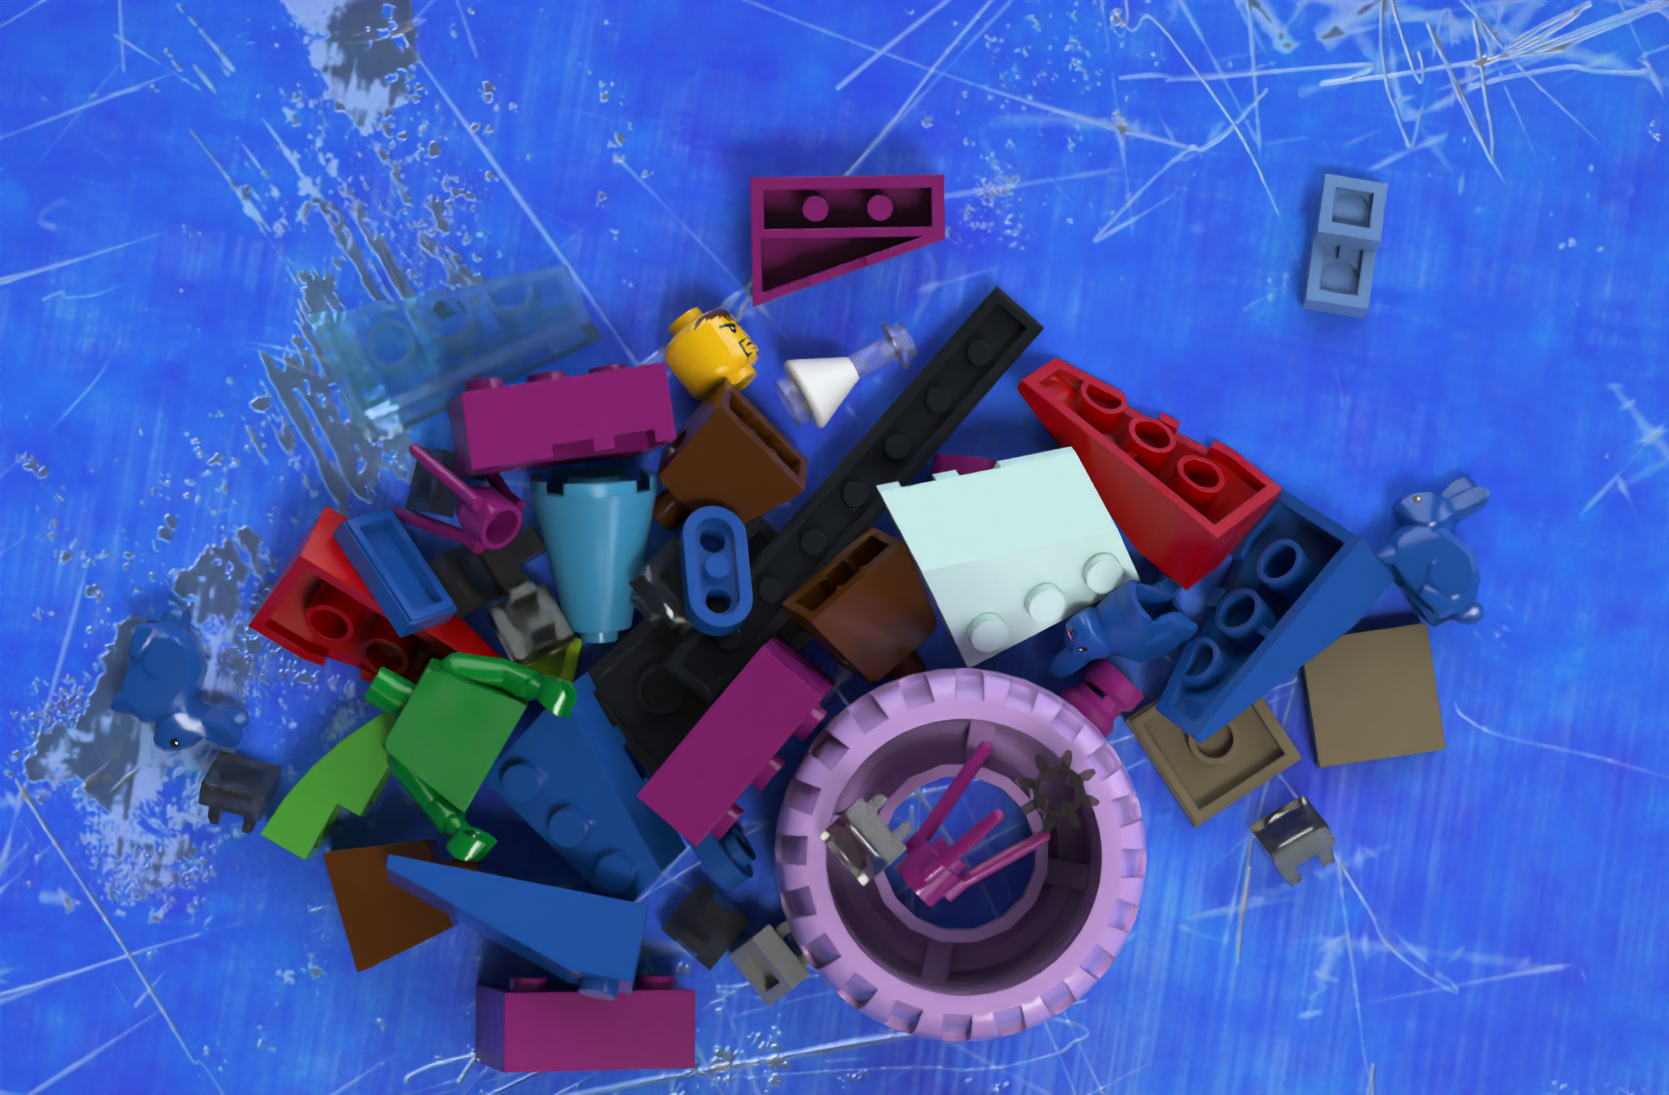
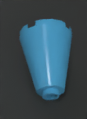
[529,466,658,643]

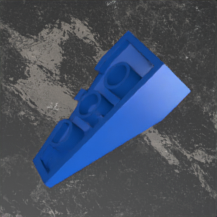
[1155,489,1395,744]
[386,854,649,1000]

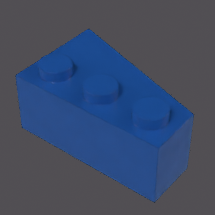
[484,672,686,902]

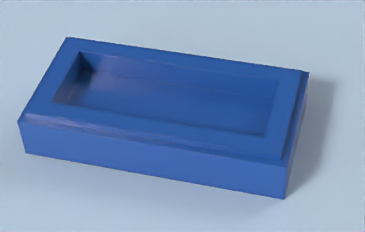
[333,507,458,638]

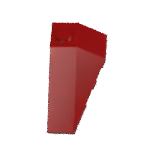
[1017,358,1283,591]
[248,505,502,684]

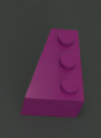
[750,174,945,307]
[447,362,677,478]
[636,633,836,847]
[475,974,695,1073]

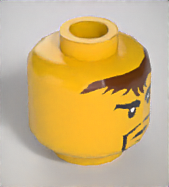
[664,307,759,401]

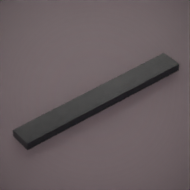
[661,286,1044,709]

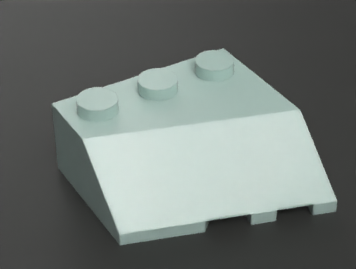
[876,446,1140,668]

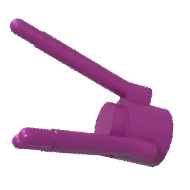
[393,443,525,555]
[895,740,1050,907]

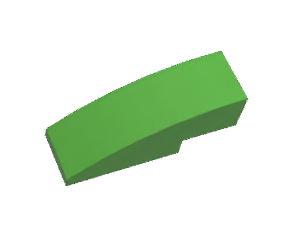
[260,712,396,860]

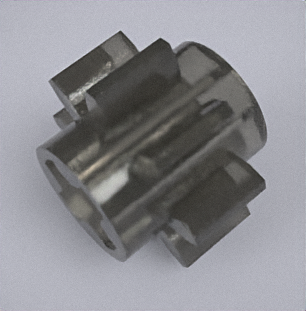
[1015,750,1099,833]

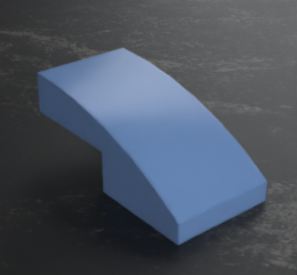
[1302,173,1388,319]

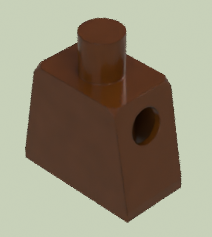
[653,378,808,531]
[781,526,937,684]
[323,839,483,972]

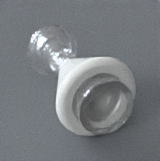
[774,322,918,428]

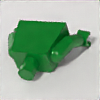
[363,652,577,861]

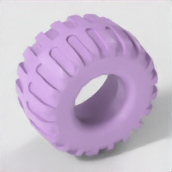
[774,668,1147,1042]

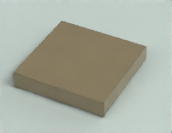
[1301,623,1446,768]
[1124,696,1302,828]

